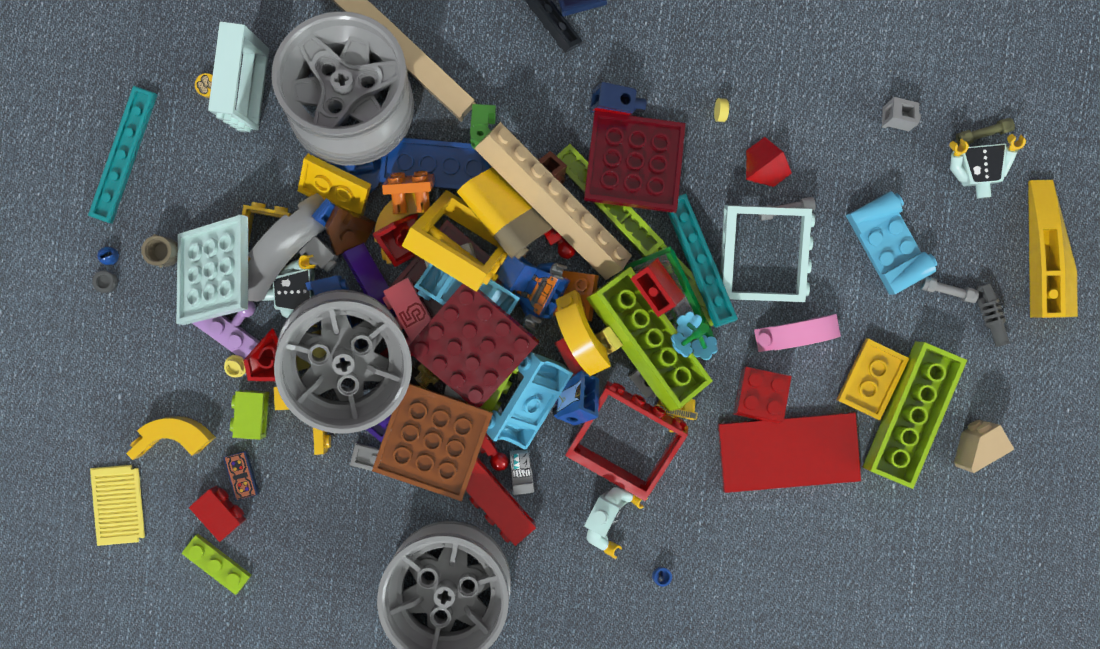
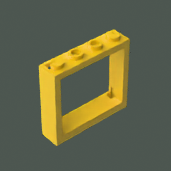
[402,190,508,292]

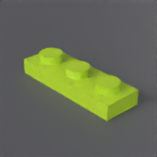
[181,534,252,595]

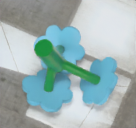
[671,311,718,360]

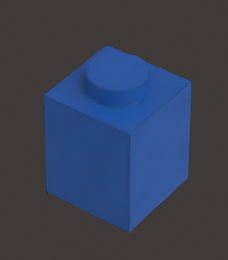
[497,256,538,292]

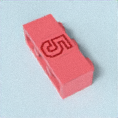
[383,278,432,346]

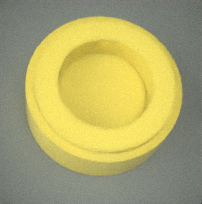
[714,98,729,122]

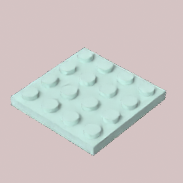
[176,215,249,325]

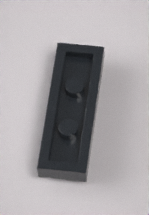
[525,0,583,53]

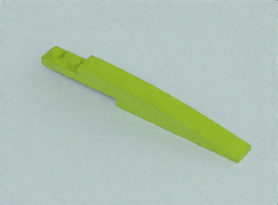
[557,144,713,327]

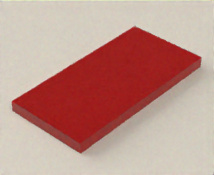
[718,412,861,493]

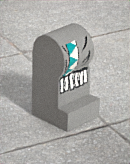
[510,449,534,495]

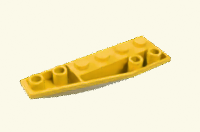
[1028,180,1078,318]

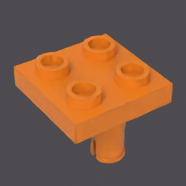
[382,171,435,214]

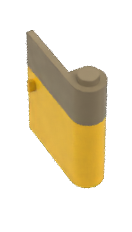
[457,167,553,259]

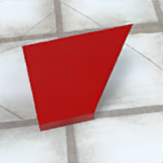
[746,137,792,187]
[372,213,418,267]
[243,328,278,381]

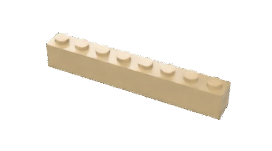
[474,122,632,280]

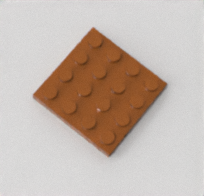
[372,383,493,501]

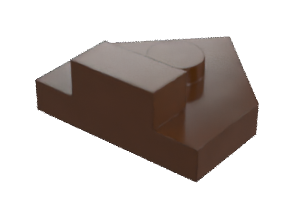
[325,205,376,256]

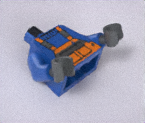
[515,262,571,331]

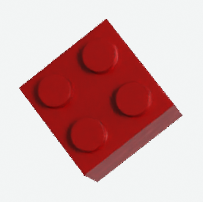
[733,367,792,424]

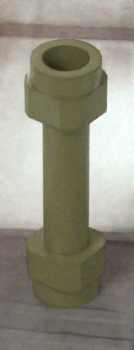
[956,118,1015,146]

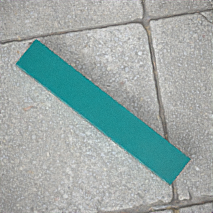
[88,85,158,224]
[667,194,738,328]

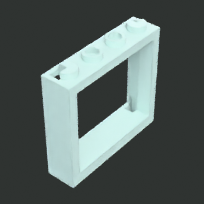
[208,22,269,132]
[720,205,815,302]

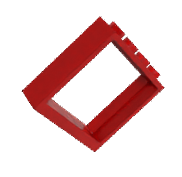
[565,381,688,501]

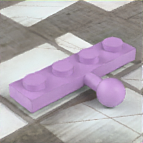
[192,301,260,359]

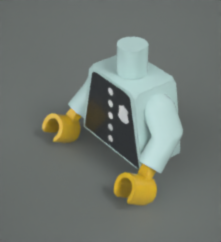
[949,134,1026,199]
[262,255,317,327]
[584,487,648,559]

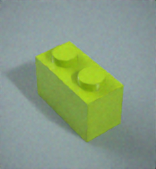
[230,390,269,440]

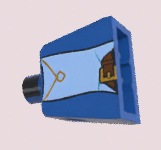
[552,370,599,425]

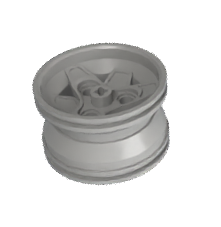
[272,12,414,166]
[274,290,412,434]
[377,521,511,649]

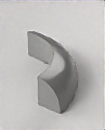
[248,193,326,302]

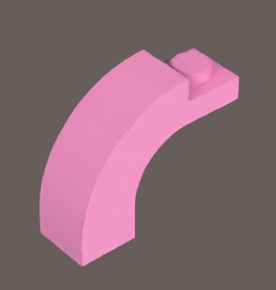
[754,314,841,352]

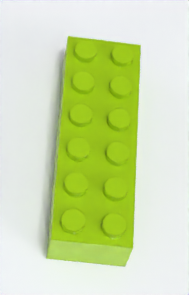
[586,267,713,412]
[862,341,967,489]

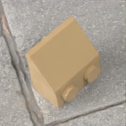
[954,420,1014,473]

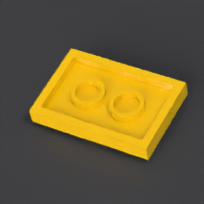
[297,153,372,216]
[836,338,910,420]

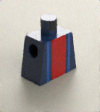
[589,82,647,115]

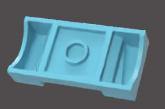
[846,191,937,295]
[414,264,520,315]
[486,352,573,450]

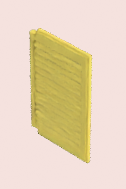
[90,465,145,546]

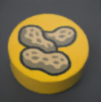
[195,73,213,98]

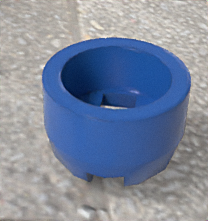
[97,247,119,265]
[652,567,672,587]

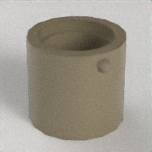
[141,234,178,268]

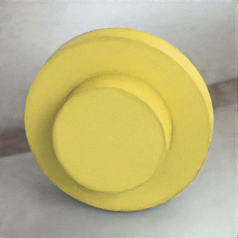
[224,355,246,377]

